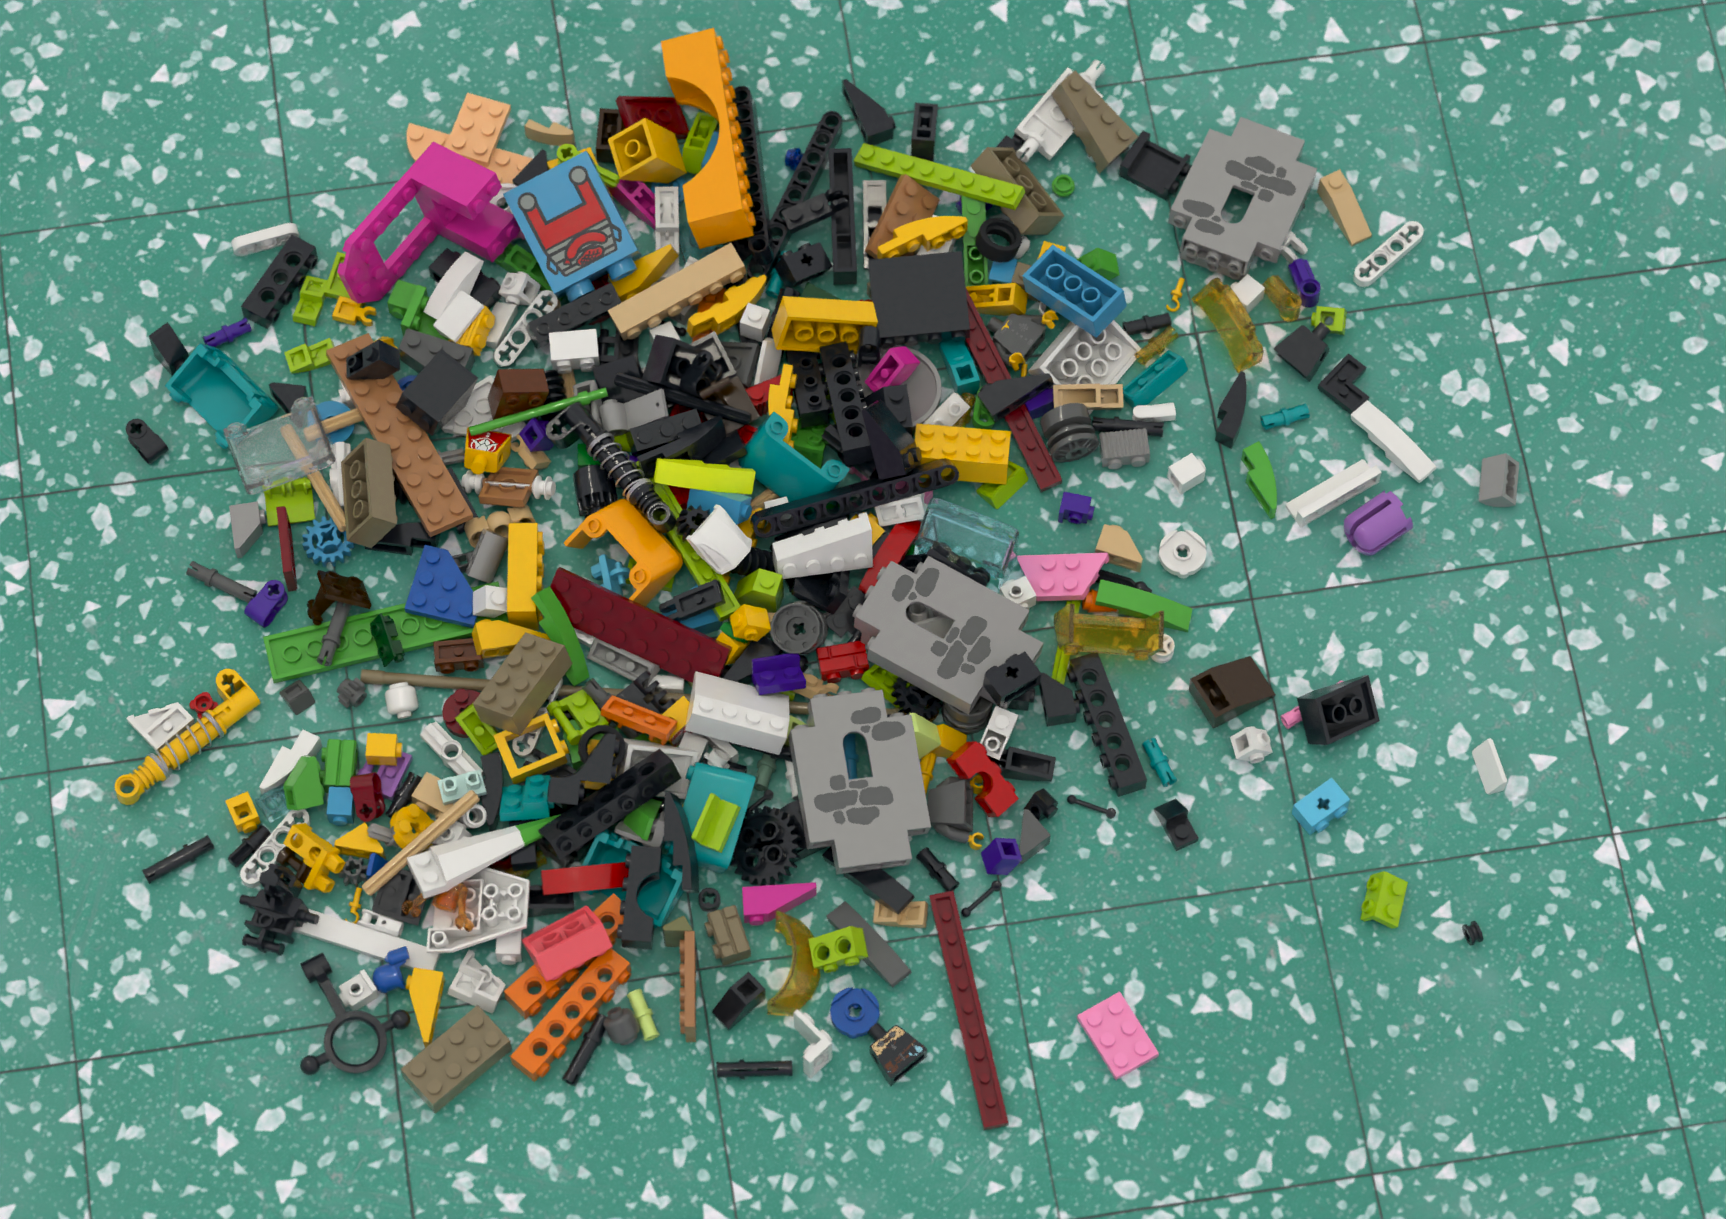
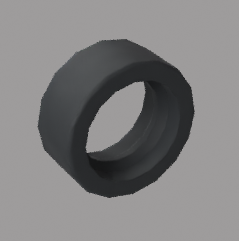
[975,218,1022,262]
[578,725,625,766]

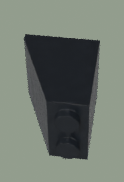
[396,349,478,436]

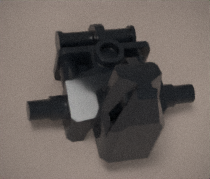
[239,863,319,956]

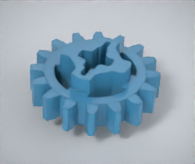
[302,516,355,567]

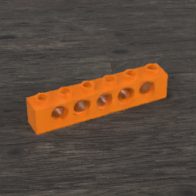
[504,893,624,1020]
[510,948,631,1082]

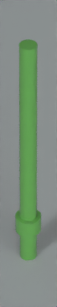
[469,387,608,436]

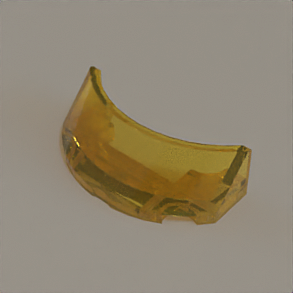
[1191,277,1264,373]
[767,911,821,1016]

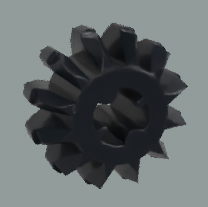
[675,505,710,542]

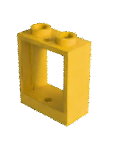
[493,713,569,784]

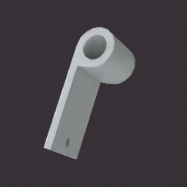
[599,389,668,437]

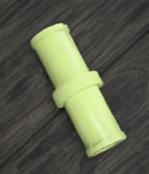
[627,989,659,1041]

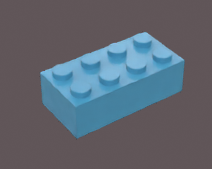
[1022,245,1127,338]

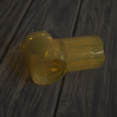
[1262,275,1301,322]

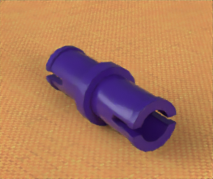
[203,318,252,347]

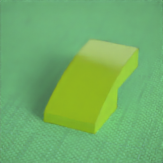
[293,275,328,326]
[284,338,335,374]

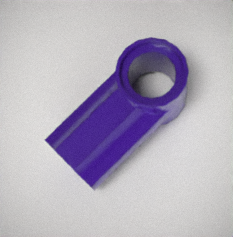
[1288,258,1321,308]

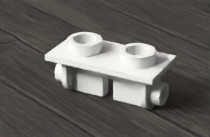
[923,392,970,426]

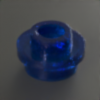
[785,147,803,171]

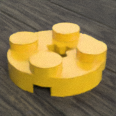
[390,804,434,853]

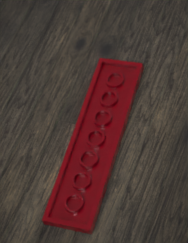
[550,567,733,683]

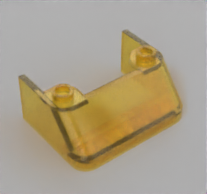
[1054,603,1164,660]

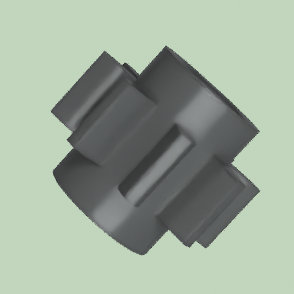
[337,677,367,708]
[338,856,368,887]

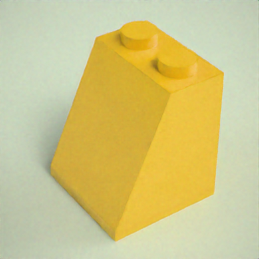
[608,118,687,183]

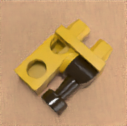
[276,823,346,893]

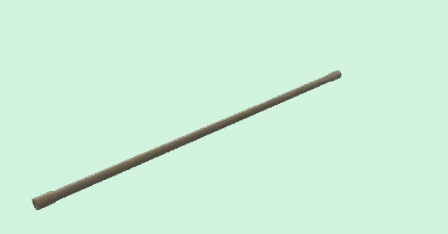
[361,669,906,715]

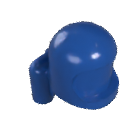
[372,946,410,993]

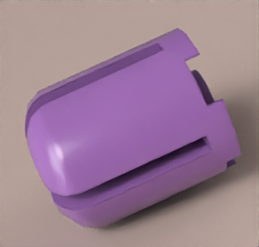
[1344,490,1413,556]

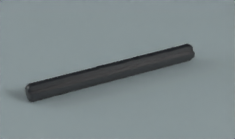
[614,372,751,425]

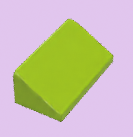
[976,461,1029,509]
[455,702,499,756]

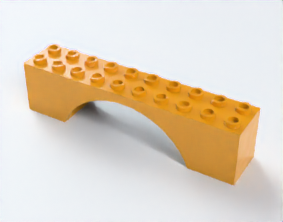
[661,28,756,249]

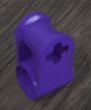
[244,580,288,628]

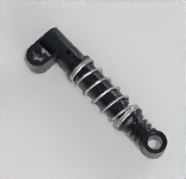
[546,402,676,533]

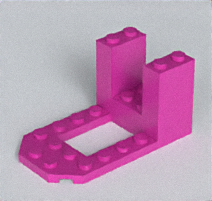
[337,141,521,304]

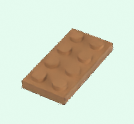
[864,174,940,259]
[680,931,696,1042]

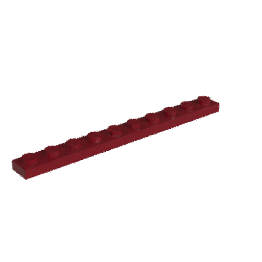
[965,287,1062,492]
[929,891,1009,1130]

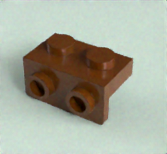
[433,638,484,674]

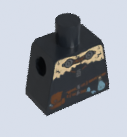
[867,1023,927,1086]

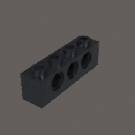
[241,235,318,329]
[526,283,622,349]

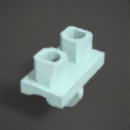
[437,770,487,805]

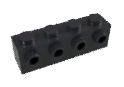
[785,350,833,428]

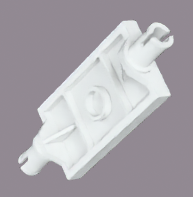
[1014,60,1105,162]

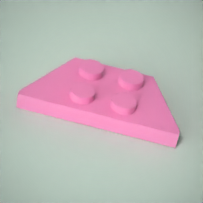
[1017,553,1109,601]

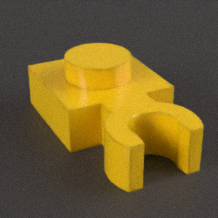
[332,296,377,326]

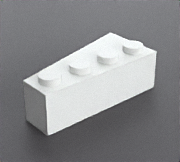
[772,512,873,579]

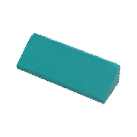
[1123,350,1188,409]

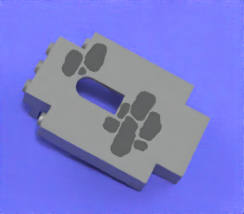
[1168,117,1317,281]
[853,556,1043,715]
[788,688,931,874]

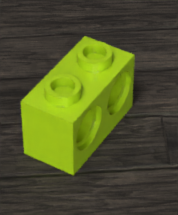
[808,926,868,973]

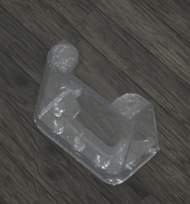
[223,396,336,495]

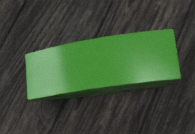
[1241,441,1277,519]

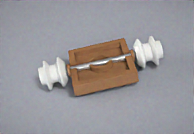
[462,467,556,507]

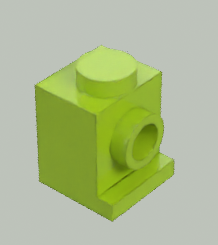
[1311,306,1347,335]

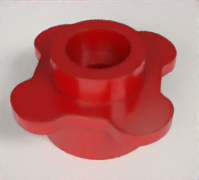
[189,692,218,719]

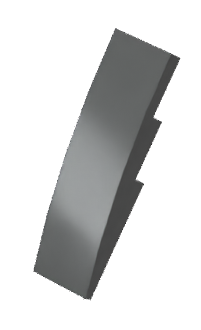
[826,901,912,988]

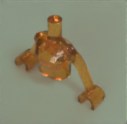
[402,882,474,932]

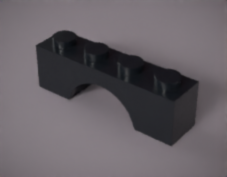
[617,845,662,950]

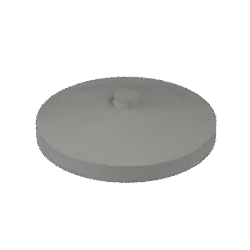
[854,346,941,431]

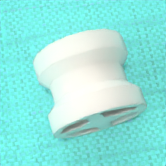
[1149,634,1175,663]

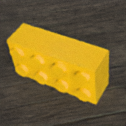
[772,296,878,354]
[915,423,1011,485]
[507,523,545,630]

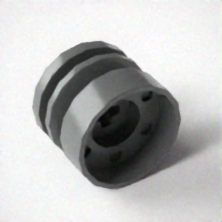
[1040,403,1099,463]
[771,603,828,654]
[941,696,993,735]

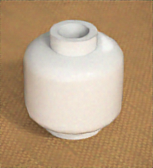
[385,682,419,719]

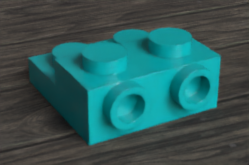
[499,774,555,821]

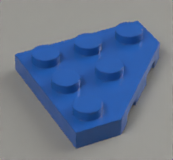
[404,545,478,628]

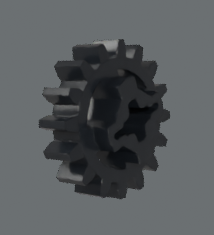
[891,677,942,720]

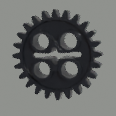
[730,806,803,886]

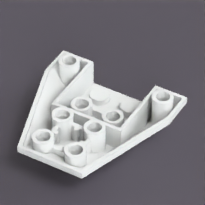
[427,867,530,953]

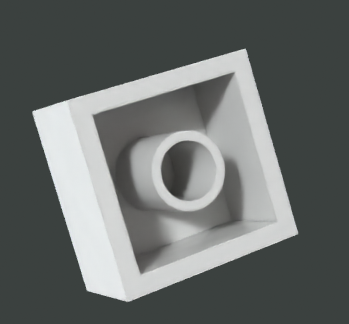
[549,329,600,374]

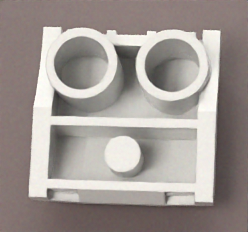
[686,504,752,575]

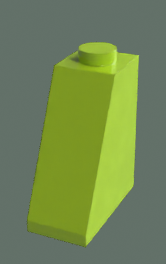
[734,568,784,613]

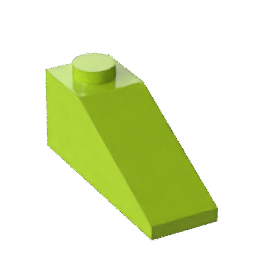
[682,112,719,174]

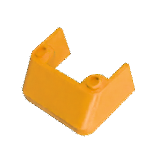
[564,499,683,607]

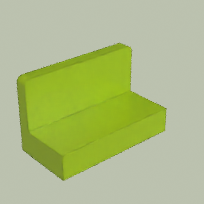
[691,793,741,853]

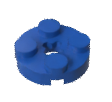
[830,987,880,1039]

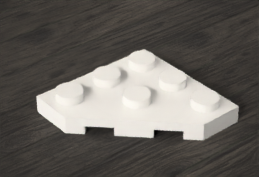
[441,375,526,443]

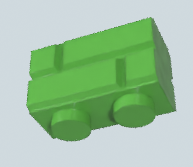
[319,739,358,793]

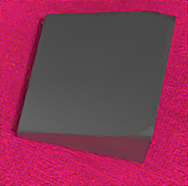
[279,680,315,715]

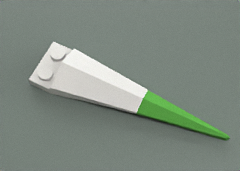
[407,814,561,898]

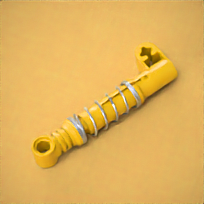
[115,669,261,805]

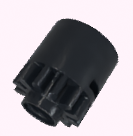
[573,465,618,519]

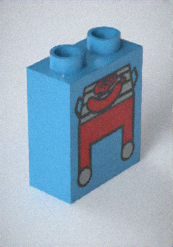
[503,151,642,302]

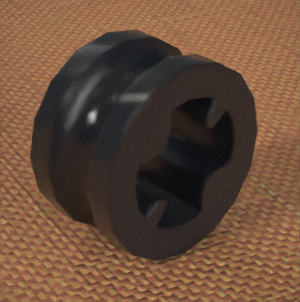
[698,888,720,912]
[1462,921,1483,946]

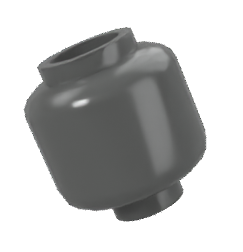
[603,1006,640,1045]

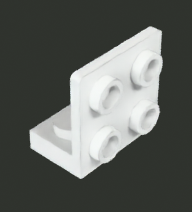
[793,1009,832,1079]

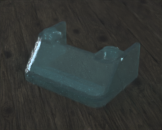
[914,498,1019,590]

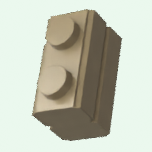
[704,905,751,965]

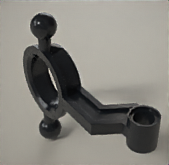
[300,952,411,1075]

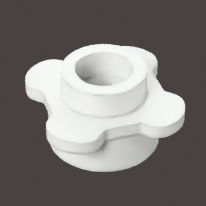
[704,748,730,769]

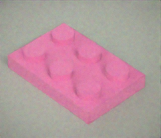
[1077,992,1159,1080]

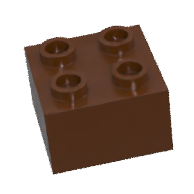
[488,369,549,421]

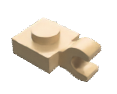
[511,434,551,470]
[793,673,839,698]

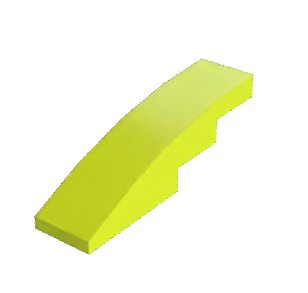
[653,458,756,494]

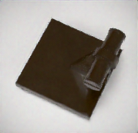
[699,376,760,434]
[307,570,372,625]

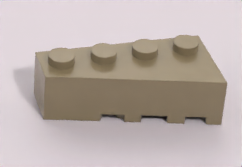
[1051,70,1138,174]

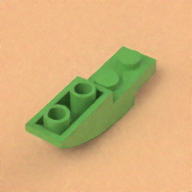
[961,196,988,286]

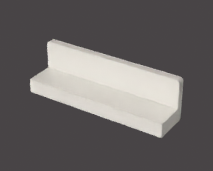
[1286,459,1382,528]

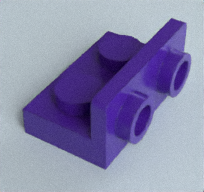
[752,653,806,695]

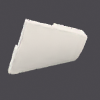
[447,950,506,1014]

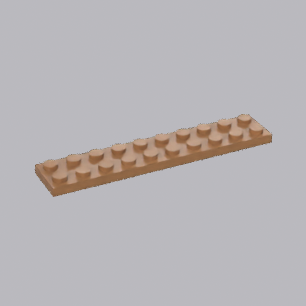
[326,333,473,537]

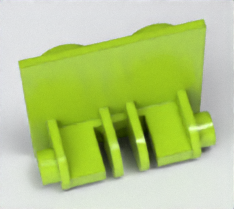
[263,477,315,527]

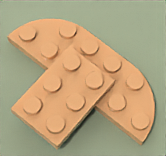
[407,93,533,184]

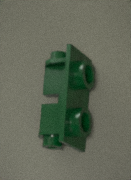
[370,613,405,667]

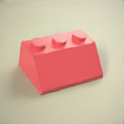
[521,905,613,982]

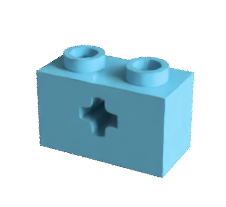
[1291,778,1350,835]

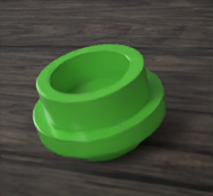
[1052,174,1075,197]

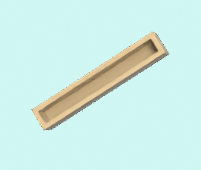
[608,243,747,340]

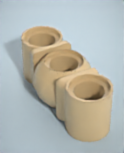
[464,505,536,548]

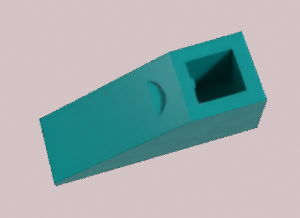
[938,340,980,397]

